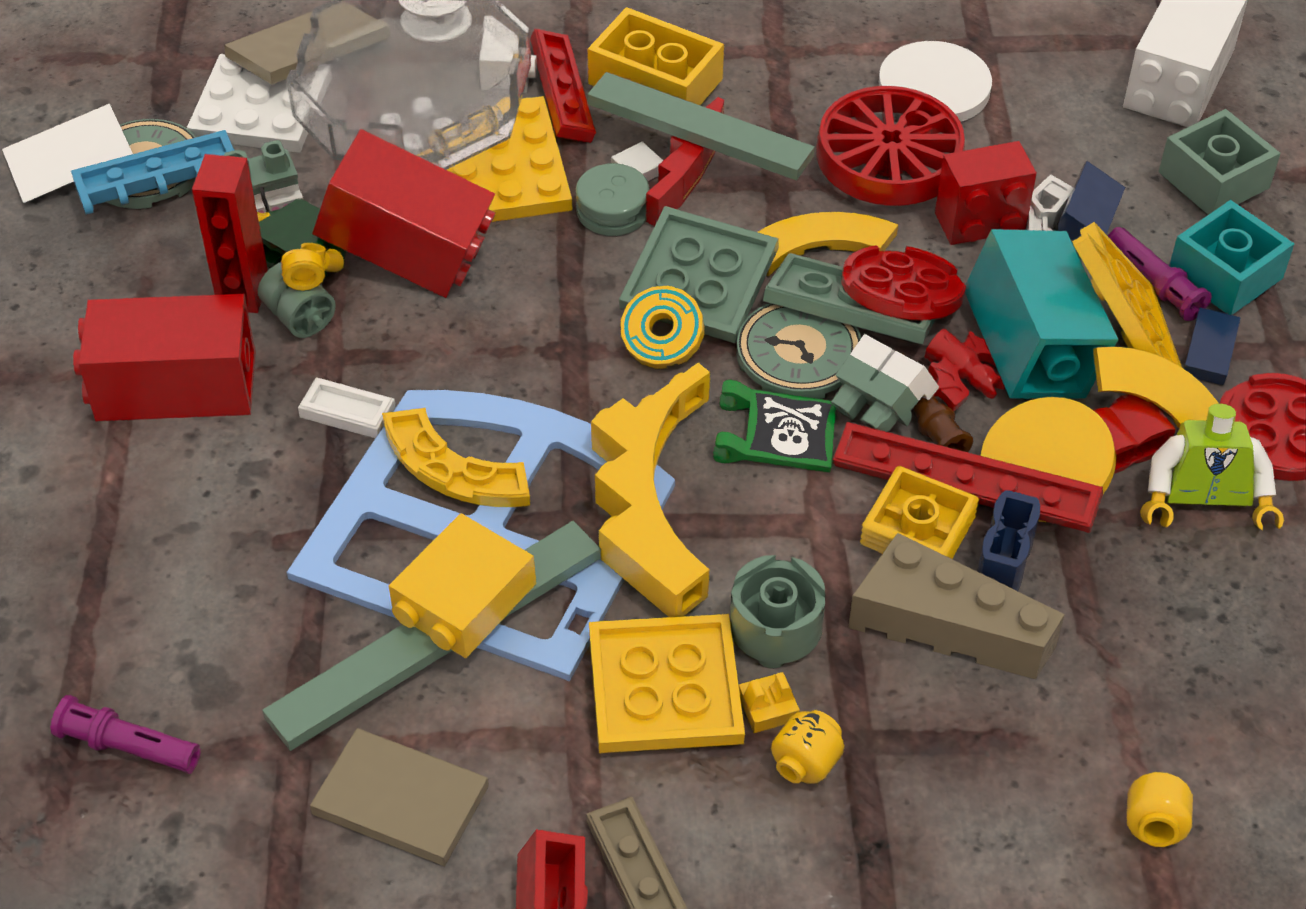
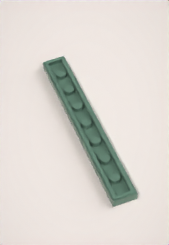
[262,521,601,751]

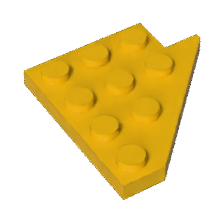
[439,96,573,222]
[1072,222,1182,367]

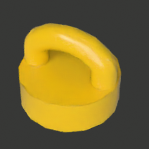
[281,249,325,291]

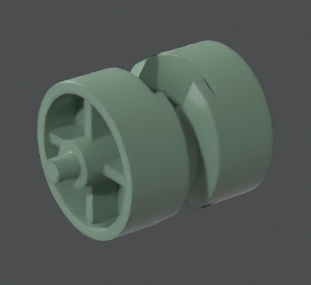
[258,262,336,338]

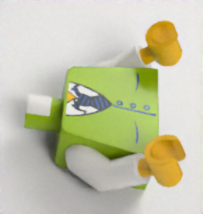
[1140,404,1284,531]

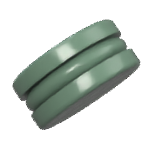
[576,163,649,236]

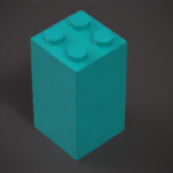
[965,229,1118,398]

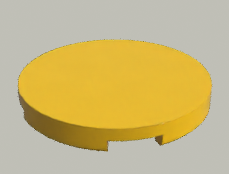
[981,397,1116,522]

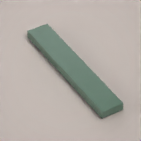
[587,72,815,181]

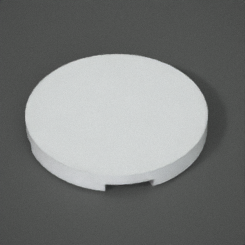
[879,41,992,122]

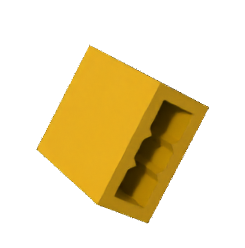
[388,513,536,658]

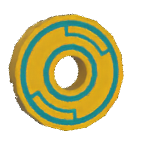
[621,286,704,369]

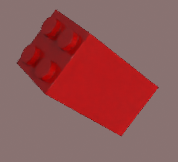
[312,129,496,298]
[73,294,256,421]

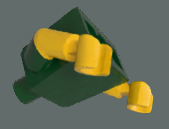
[257,199,346,275]

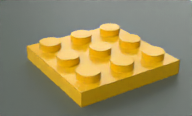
[589,614,745,753]

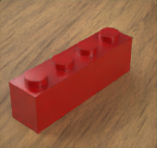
[192,154,268,313]

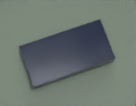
[1184,307,1241,385]

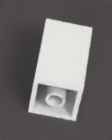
[1123,0,1248,127]

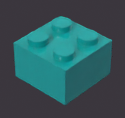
[1169,200,1295,315]

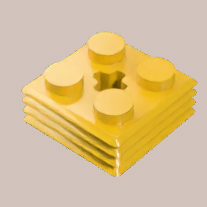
[860,466,979,559]

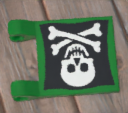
[713,380,836,473]

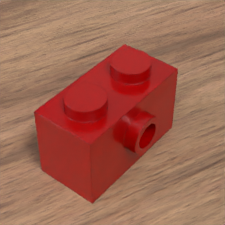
[516,829,588,909]

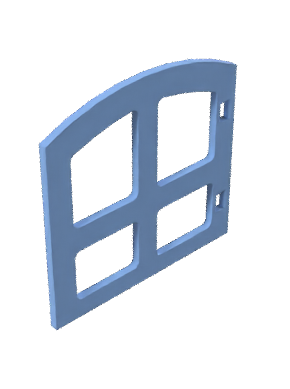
[287,390,675,681]

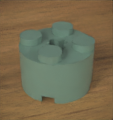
[730,555,825,669]

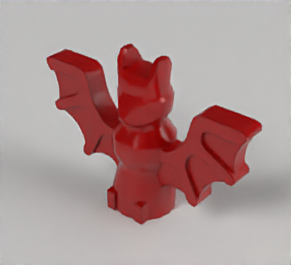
[924,329,1006,411]

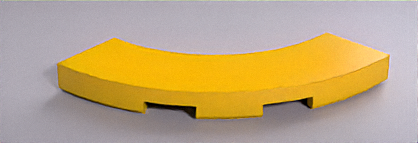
[758,212,898,276]
[1093,347,1219,428]
[382,408,530,507]

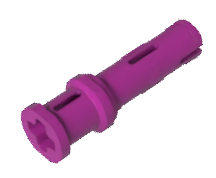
[1108,227,1212,321]
[50,695,201,774]

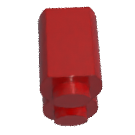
[1092,394,1176,474]

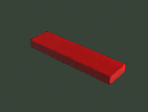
[530,29,596,143]

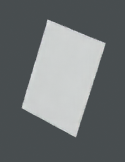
[2,104,133,203]

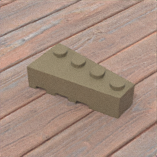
[848,533,1065,679]

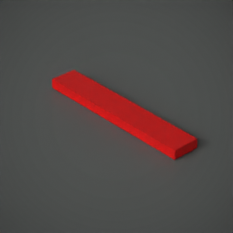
[833,422,1103,533]

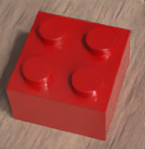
[935,141,1037,245]

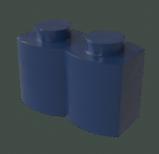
[977,490,1040,591]

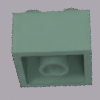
[1159,109,1281,215]

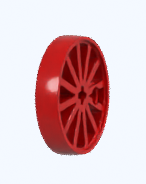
[816,86,965,206]

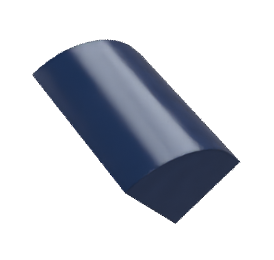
[1058,161,1126,260]

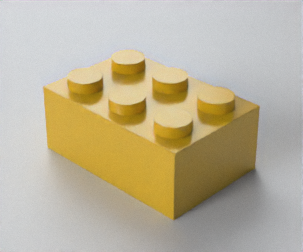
[587,7,724,105]

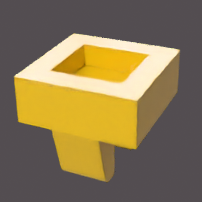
[738,672,800,733]

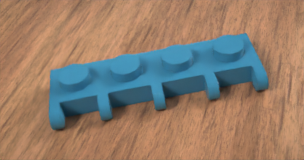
[71,130,234,215]

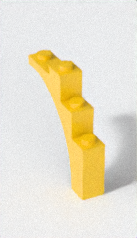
[591,363,710,617]

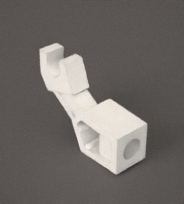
[1027,175,1073,231]

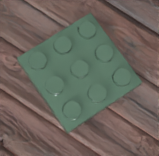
[619,206,779,343]

